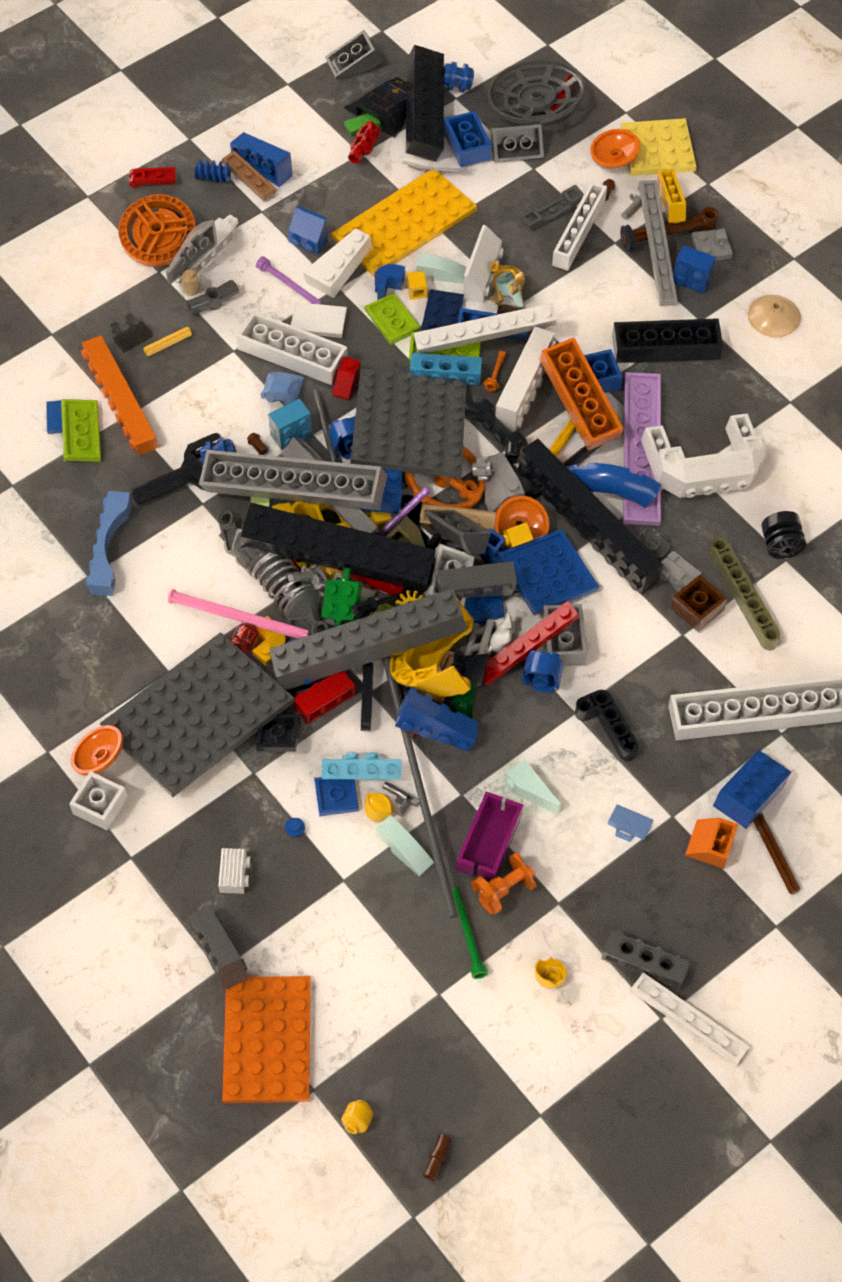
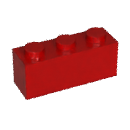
[294,671,356,724]

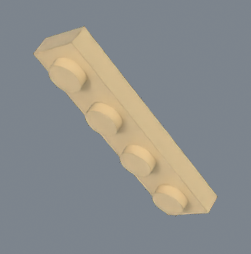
[420,503,496,531]

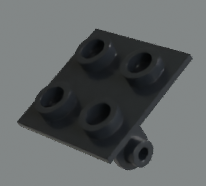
[451,650,489,688]

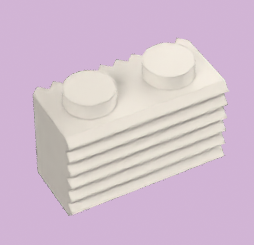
[218,848,251,894]

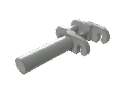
[621,186,642,219]
[288,564,327,585]

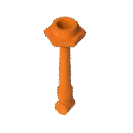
[483,350,506,392]

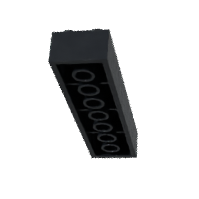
[405,44,444,162]

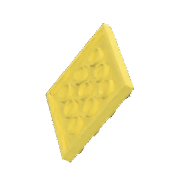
[621,118,696,176]

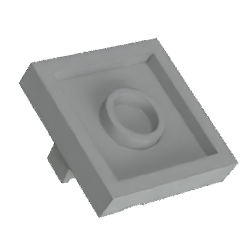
[691,228,733,261]

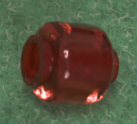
[232,623,260,652]

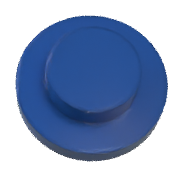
[285,818,305,837]

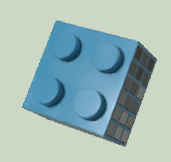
[268,398,312,450]

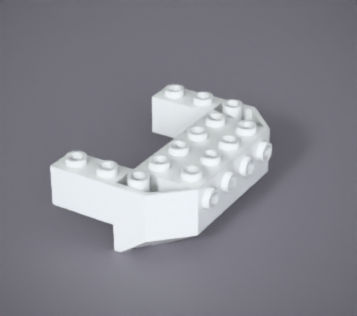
[641,413,766,498]

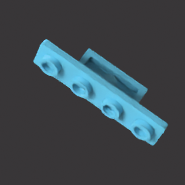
[322,752,402,780]

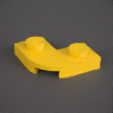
[252,616,286,666]

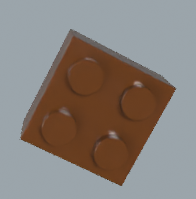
[671,575,727,632]

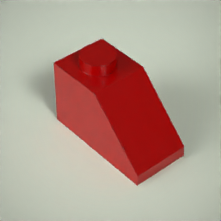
[332,356,361,401]

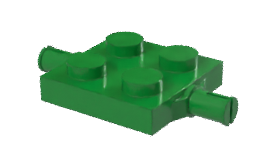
[321,568,363,627]

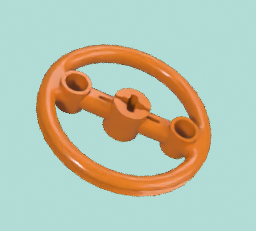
[404,446,485,509]

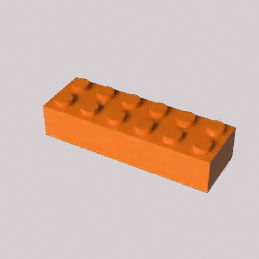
[540,337,623,451]

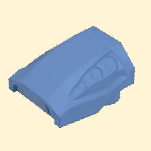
[261,372,304,405]

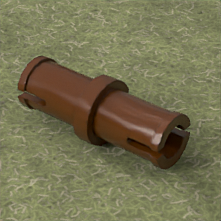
[423,1134,452,1181]

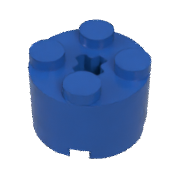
[329,416,355,459]
[521,650,564,693]

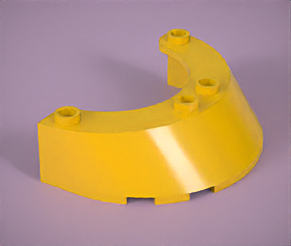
[390,598,473,697]

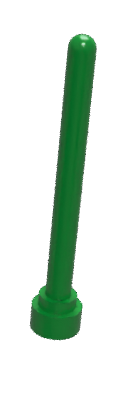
[452,886,489,979]

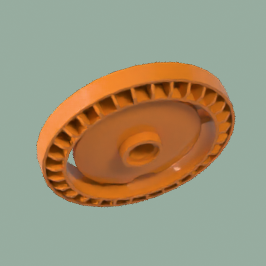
[118,194,196,267]

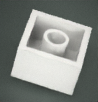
[69,771,128,830]

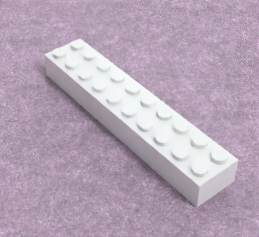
[668,676,842,741]

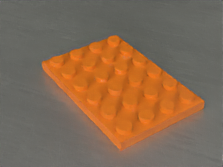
[222,976,311,1103]

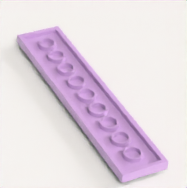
[623,372,661,526]

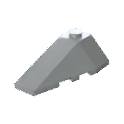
[166,220,218,285]
[485,452,525,512]

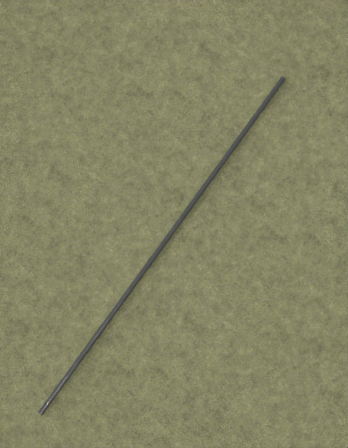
[313,389,458,919]

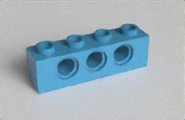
[410,353,482,385]

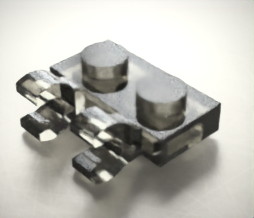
[110,313,152,353]

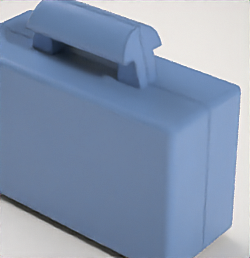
[608,804,653,842]

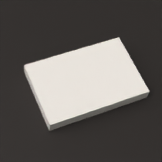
[291,302,347,338]

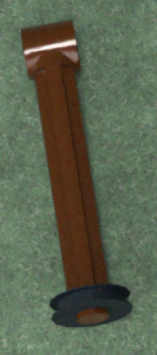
[620,207,718,251]

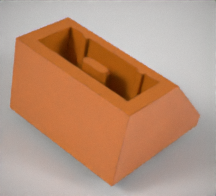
[685,818,738,869]

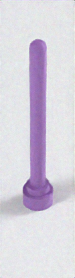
[256,256,322,305]
[376,487,430,536]

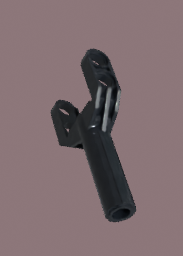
[131,433,222,505]

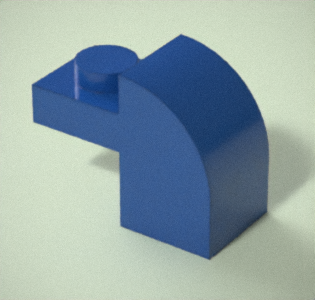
[374,264,405,300]
[479,528,508,564]

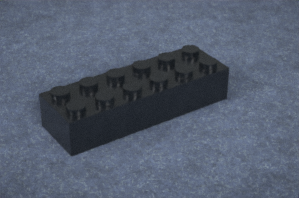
[612,318,723,363]

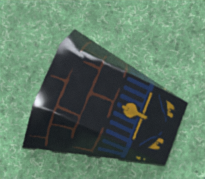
[344,77,407,138]

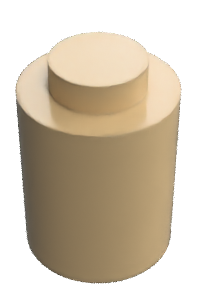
[181,269,200,296]

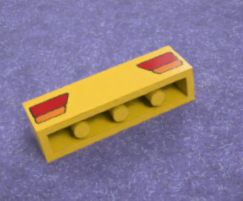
[657,169,686,223]

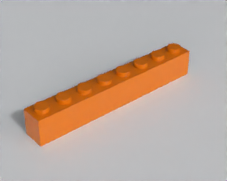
[81,335,158,456]

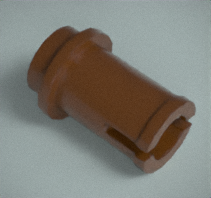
[603,179,616,201]
[247,432,269,455]

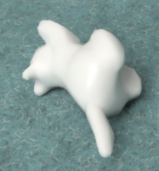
[486,612,516,654]

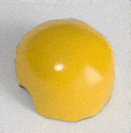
[534,957,567,989]

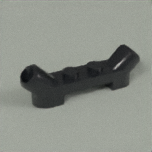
[465,398,528,463]

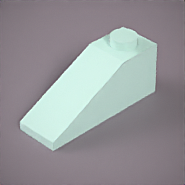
[504,760,561,814]

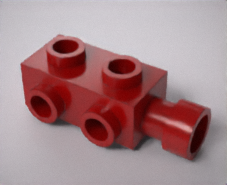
[348,121,381,164]

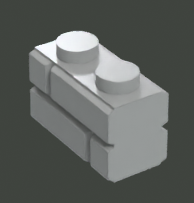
[660,551,702,592]

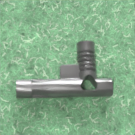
[382,781,420,817]

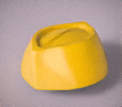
[364,793,394,822]

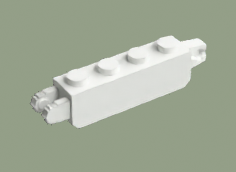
[175,215,238,283]

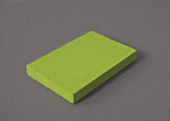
[364,293,421,345]

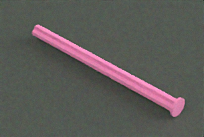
[168,589,310,639]

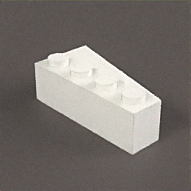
[303,229,372,298]

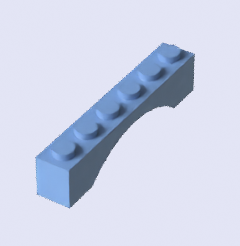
[85,491,132,596]

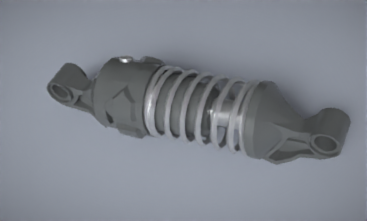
[218,510,335,635]

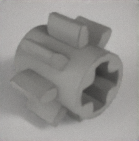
[472,457,493,481]

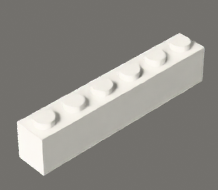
[552,181,607,271]

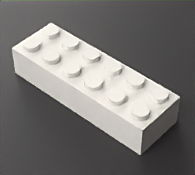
[236,311,348,385]
[495,327,556,433]

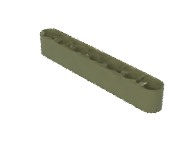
[709,537,780,651]

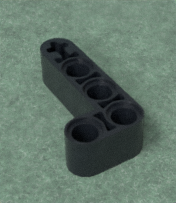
[575,689,638,762]

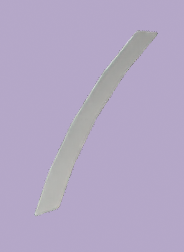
[402,160,468,171]

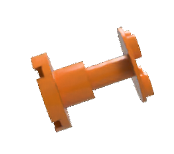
[471,852,537,915]

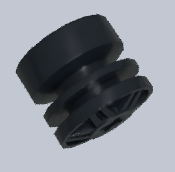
[761,511,807,559]

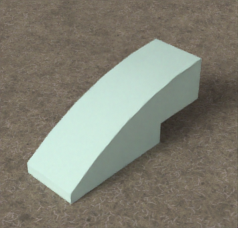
[416,252,467,284]
[376,815,434,877]

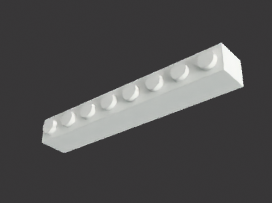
[414,303,556,354]

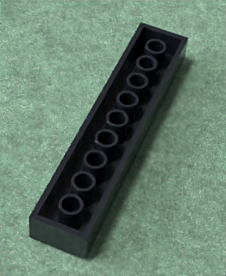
[518,438,663,595]
[240,502,436,592]

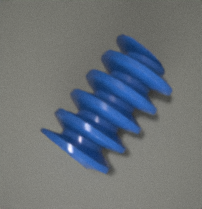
[194,158,231,183]

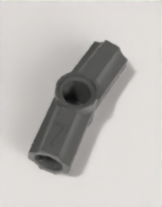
[187,280,239,315]

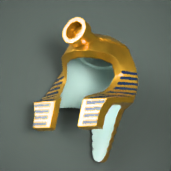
[490,261,525,307]

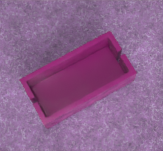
[456,791,524,882]

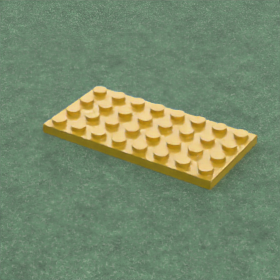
[331,168,477,277]

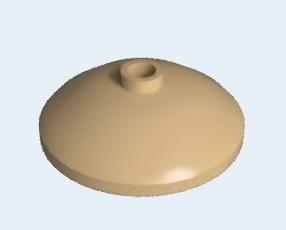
[748,294,800,337]

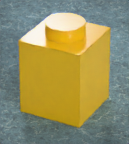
[407,271,427,300]
[502,522,533,549]

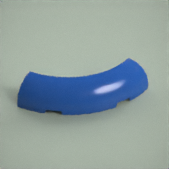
[567,463,661,508]

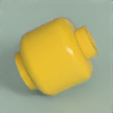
[341,1100,373,1134]

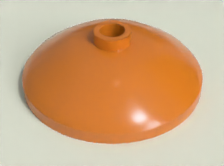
[590,129,640,168]
[494,496,549,548]
[71,725,124,776]

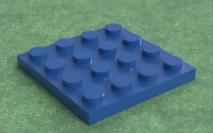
[497,529,599,616]

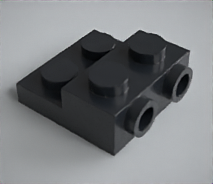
[256,713,301,752]

